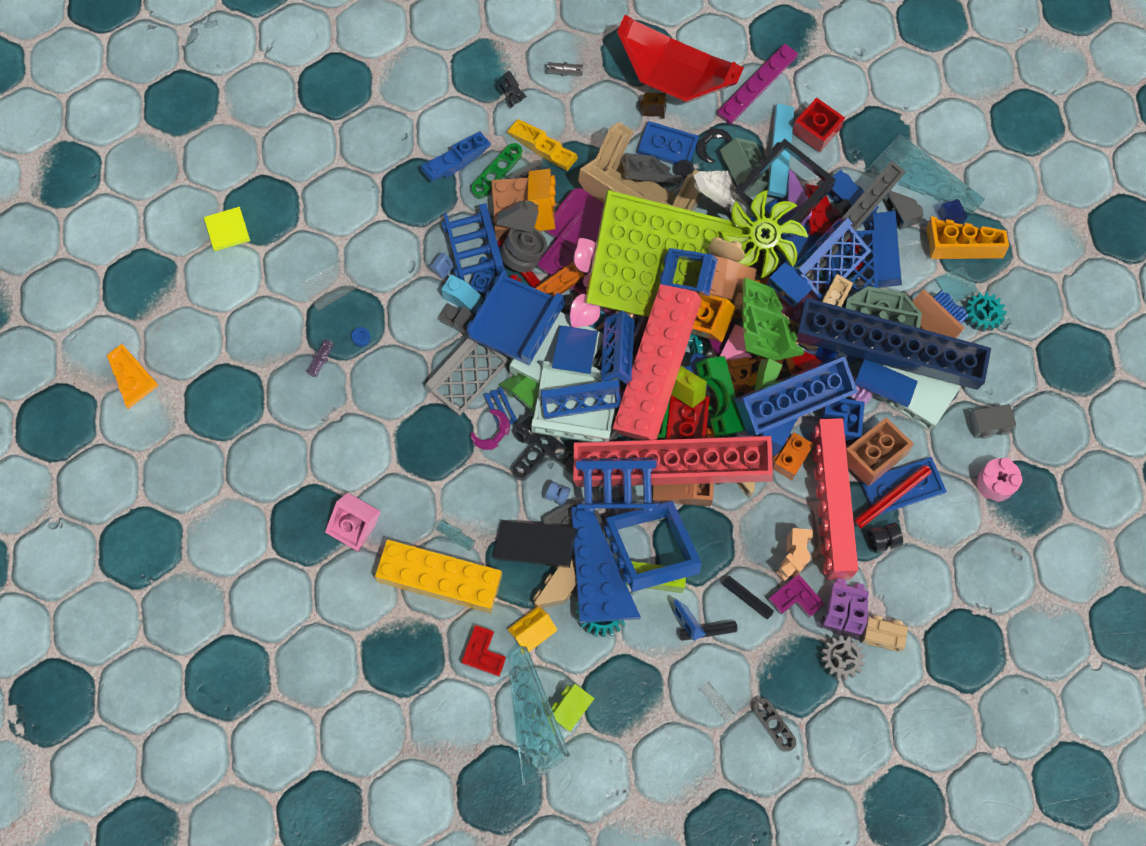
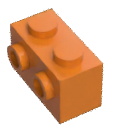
[772,432,814,480]

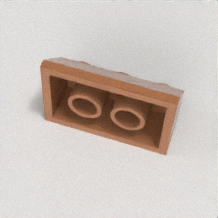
[912,289,965,339]

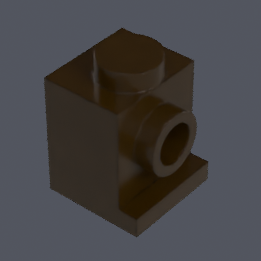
[640,93,667,119]

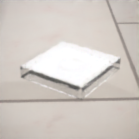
[898,241,932,277]

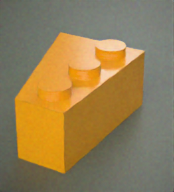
[528,169,556,231]

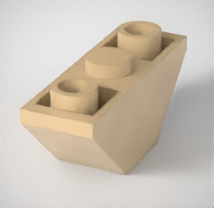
[533,560,577,608]

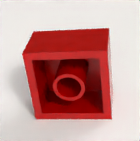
[792,97,845,152]

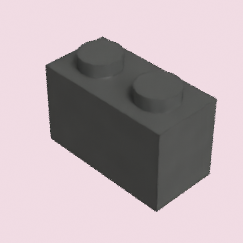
[969,404,1016,439]

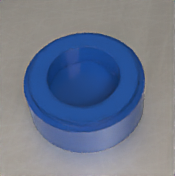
[351,327,371,347]

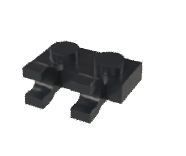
[496,70,527,109]

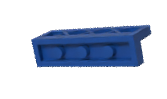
[601,310,634,384]
[541,379,621,419]

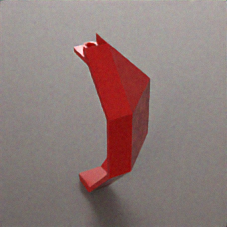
[617,14,744,103]

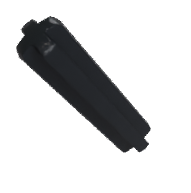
[722,576,774,619]
[679,621,738,641]

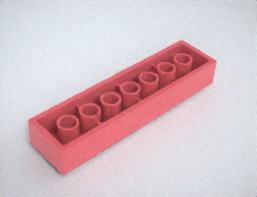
[613,284,702,441]
[811,419,858,580]

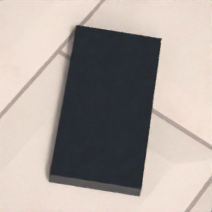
[494,520,577,568]

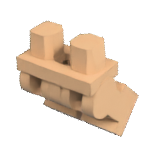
[776,528,813,581]

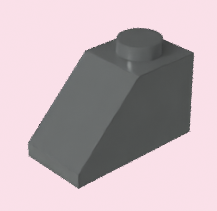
[884,191,924,230]
[496,201,538,233]

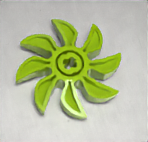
[721,190,808,278]

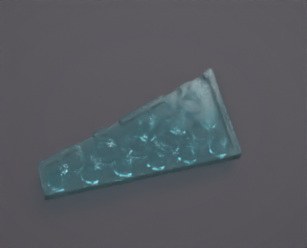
[508,646,570,786]

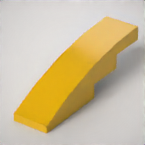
[507,119,578,171]

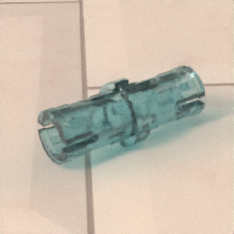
[436,519,476,551]

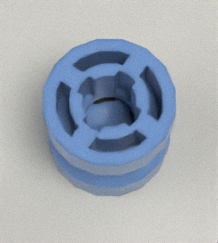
[545,481,571,506]

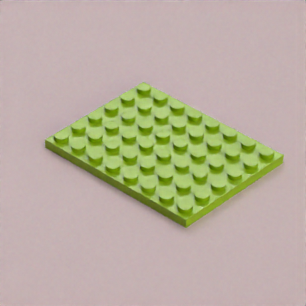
[585,190,748,318]

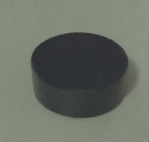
[676,159,694,178]

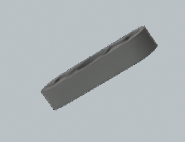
[753,698,796,752]

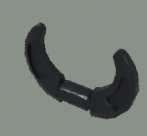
[696,128,732,163]

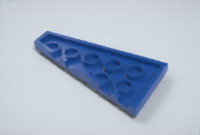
[572,507,641,623]

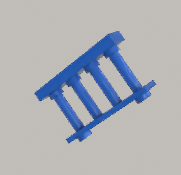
[442,203,504,281]
[576,457,659,512]

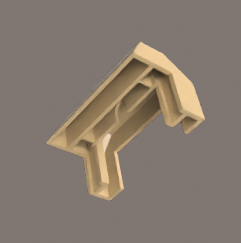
[578,122,703,211]

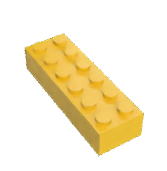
[375,540,502,614]

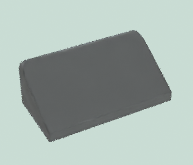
[504,160,541,179]

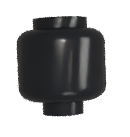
[515,416,543,444]

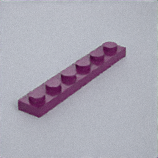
[717,44,798,126]

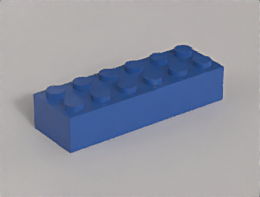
[735,356,858,435]

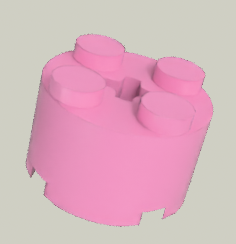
[977,458,1022,502]

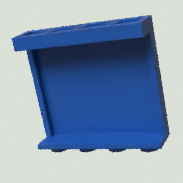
[467,270,565,366]

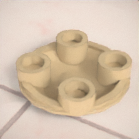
[708,237,745,262]

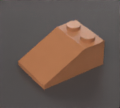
[700,256,756,303]

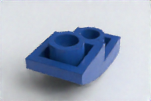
[470,256,497,294]

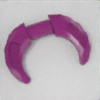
[471,409,510,450]

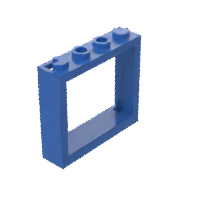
[603,501,701,592]

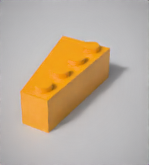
[926,216,1009,259]

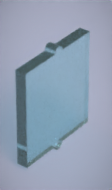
[935,266,979,303]

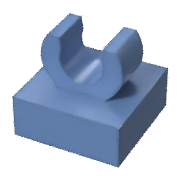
[429,252,455,279]

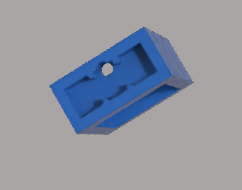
[660,248,718,296]

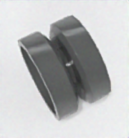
[500,228,547,272]

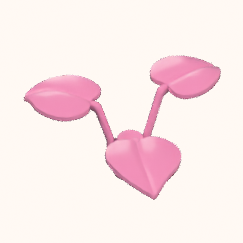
[570,238,600,328]

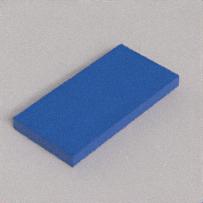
[860,457,947,516]

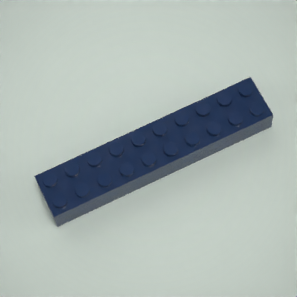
[795,297,991,390]

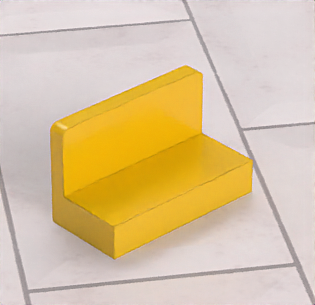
[507,607,557,654]

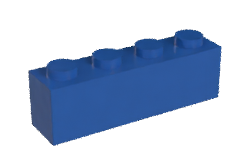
[870,211,902,288]

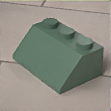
[720,138,769,197]

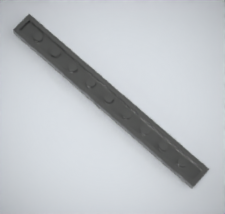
[777,161,906,303]

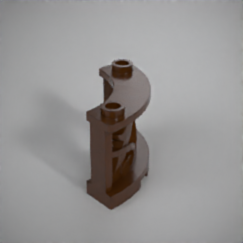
[726,355,797,398]

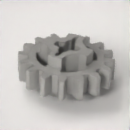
[821,635,866,680]

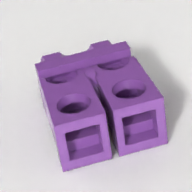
[824,578,869,635]

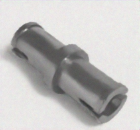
[547,62,583,76]

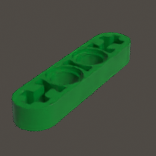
[472,143,522,199]

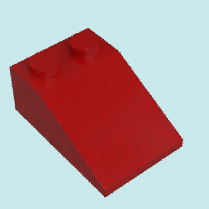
[666,395,710,440]

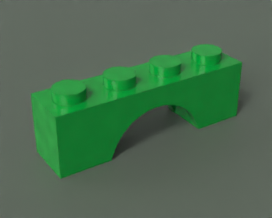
[696,356,745,438]

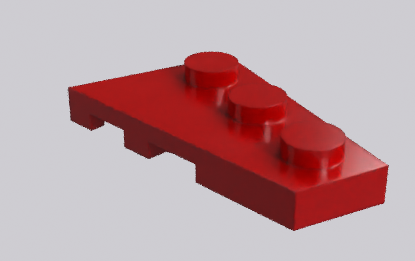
[803,184,833,236]

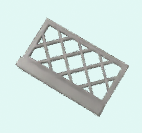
[425,338,509,417]

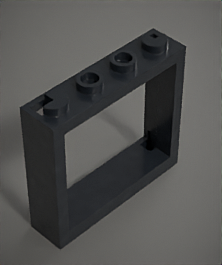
[735,138,836,239]

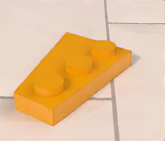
[107,344,159,410]

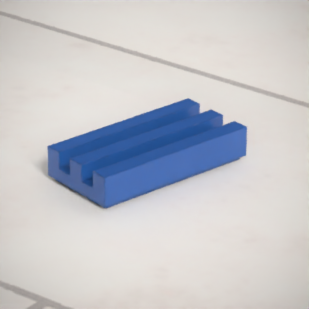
[484,387,517,427]

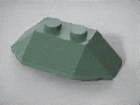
[845,286,922,328]

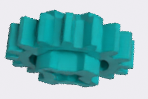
[965,292,1007,332]

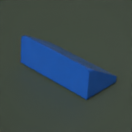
[673,599,706,641]

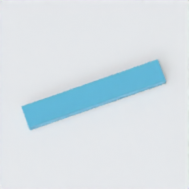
[767,103,794,198]

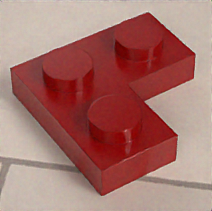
[461,625,506,677]

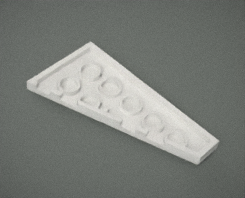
[694,170,748,216]

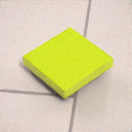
[204,207,250,252]

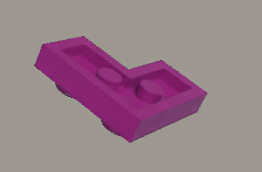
[768,574,825,618]

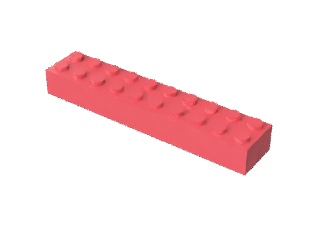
[573,436,773,487]

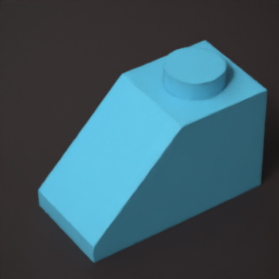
[442,275,484,315]

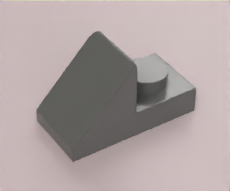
[439,304,475,337]

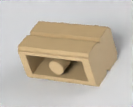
[861,615,908,652]

